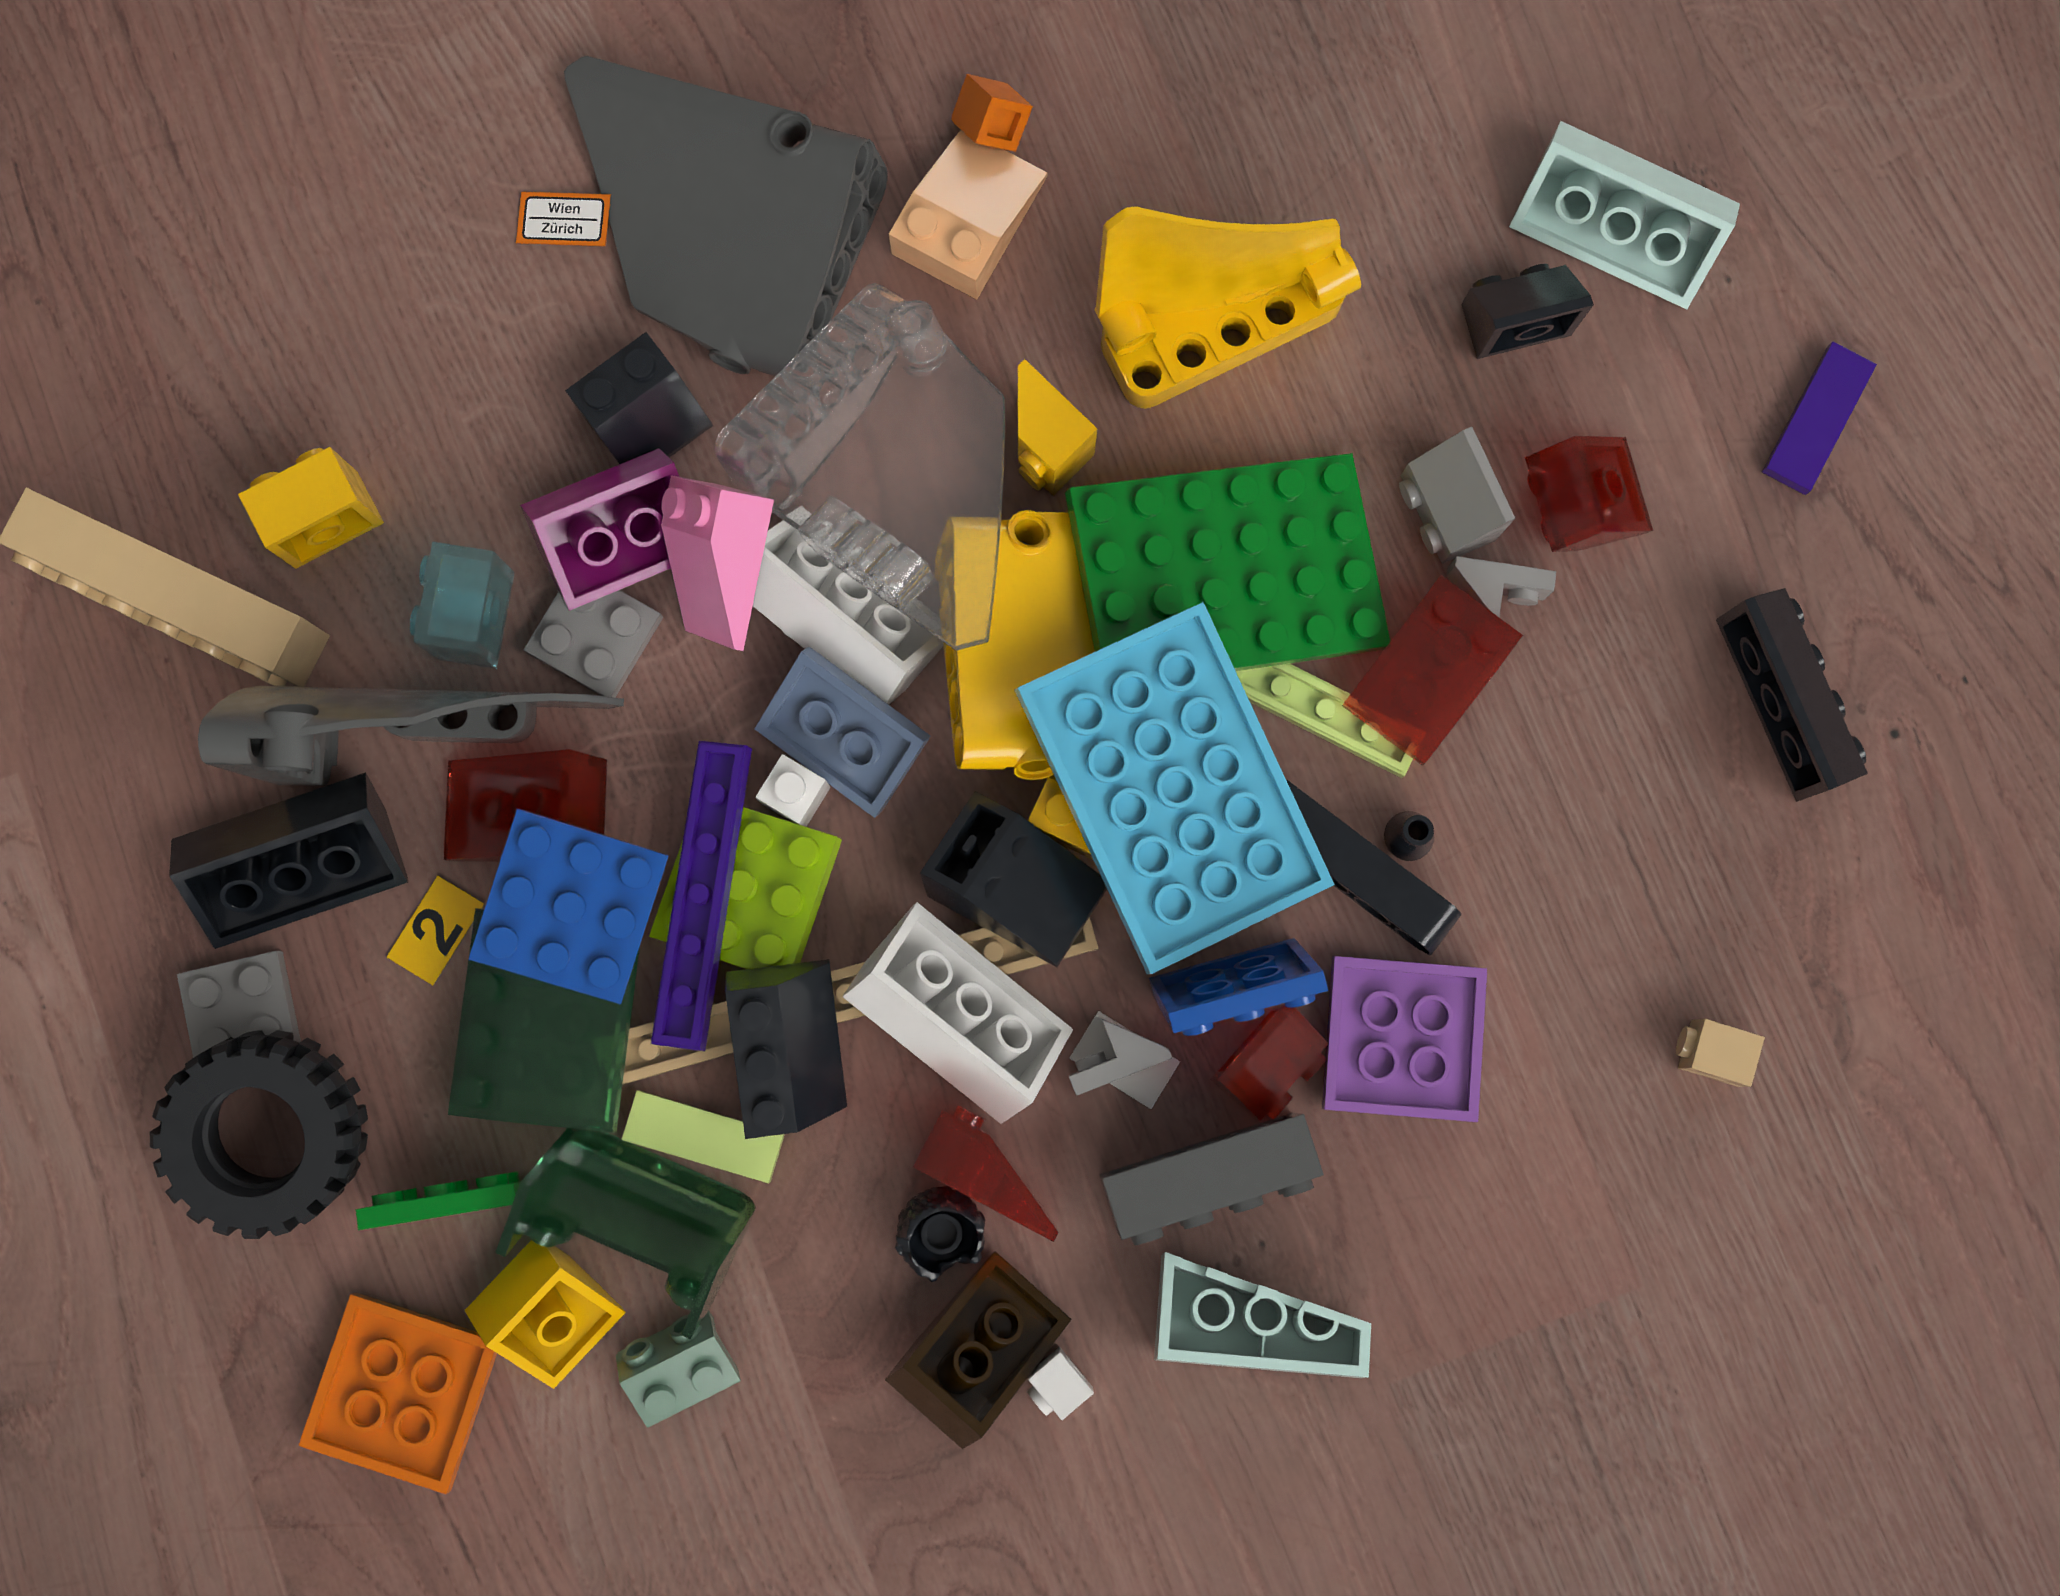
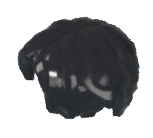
[895,1186,985,1282]

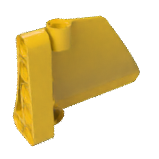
[936,510,1095,780]

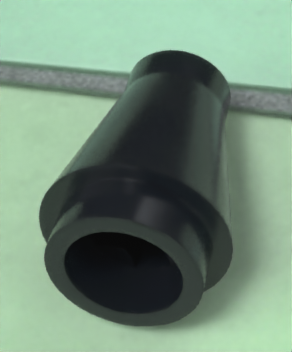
[1384,811,1434,861]

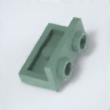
[616,1309,741,1428]

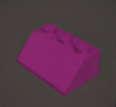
[520,449,679,611]

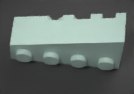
[1154,1252,1371,1378]

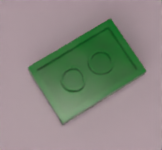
[355,1171,538,1230]

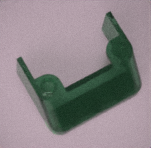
[495,1124,756,1339]

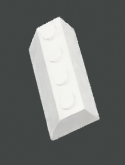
[753,506,943,705]
[843,902,1073,1124]

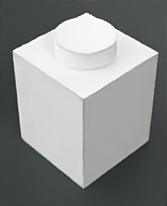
[756,754,831,827]

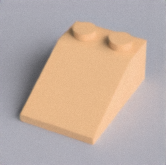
[889,130,1048,300]

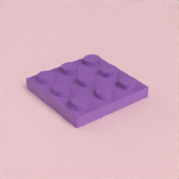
[1322,956,1487,1122]

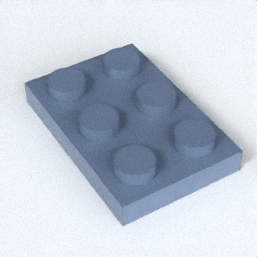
[754,647,931,818]

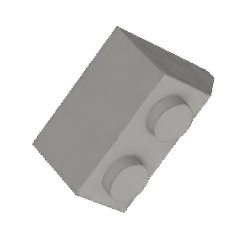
[1399,427,1515,564]

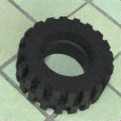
[150,1030,368,1239]

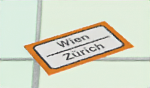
[516,192,611,246]

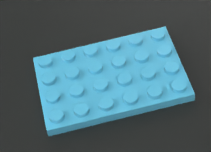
[1015,602,1335,974]

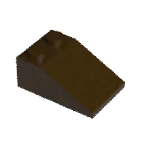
[885,1251,1072,1449]

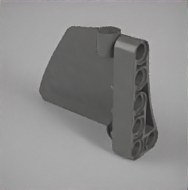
[564,56,888,383]

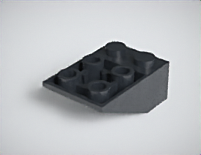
[920,791,1107,967]

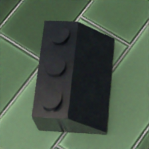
[725,959,847,1139]

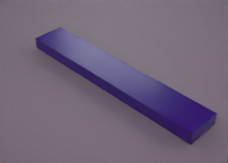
[651,741,752,1052]

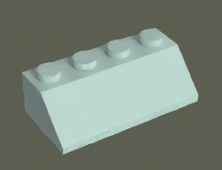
[1509,121,1740,309]

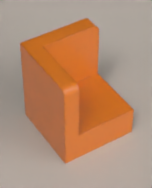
[951,74,1033,152]

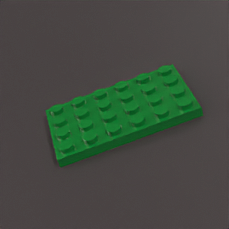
[1065,453,1392,671]

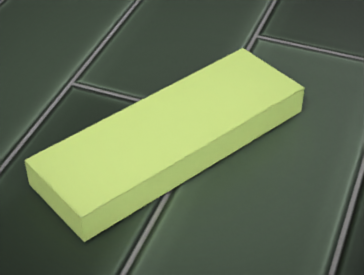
[622,1090,785,1183]

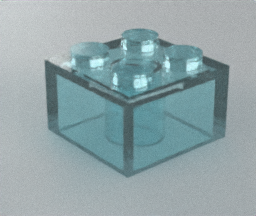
[410,542,515,669]

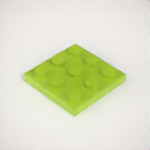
[649,807,842,969]

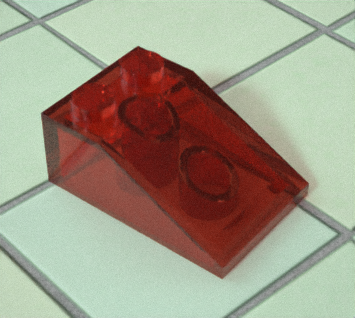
[1342,575,1523,766]
[444,749,607,862]
[913,1105,1059,1242]

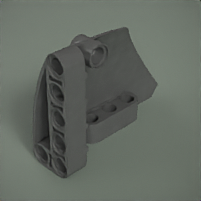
[198,686,624,786]

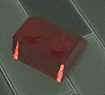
[1524,436,1653,552]
[1210,1003,1329,1121]

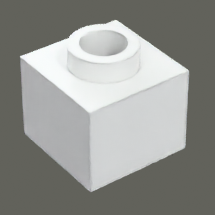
[1027,1346,1094,1420]

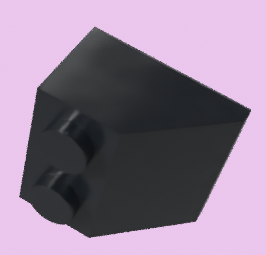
[1461,263,1594,359]
[565,332,713,465]

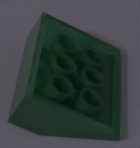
[448,908,640,1133]

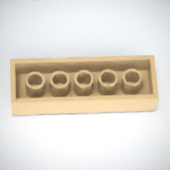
[0,487,330,687]

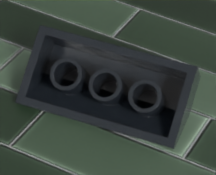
[1716,588,1868,802]
[169,772,408,949]

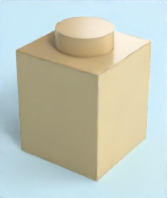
[1676,1019,1765,1087]

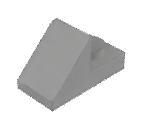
[1447,556,1557,631]
[1069,1019,1172,1096]

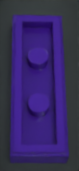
[1762,341,1877,495]

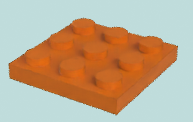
[298,1293,497,1494]

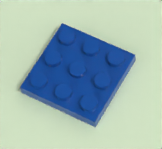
[469,808,669,1004]
[1149,938,1328,1036]

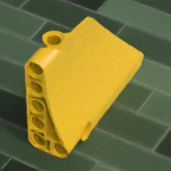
[1094,207,1361,409]

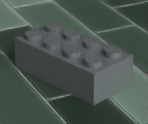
[1099,1113,1324,1245]

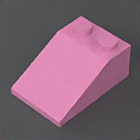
[661,475,774,651]

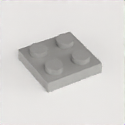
[524,590,663,698]
[177,951,301,1058]

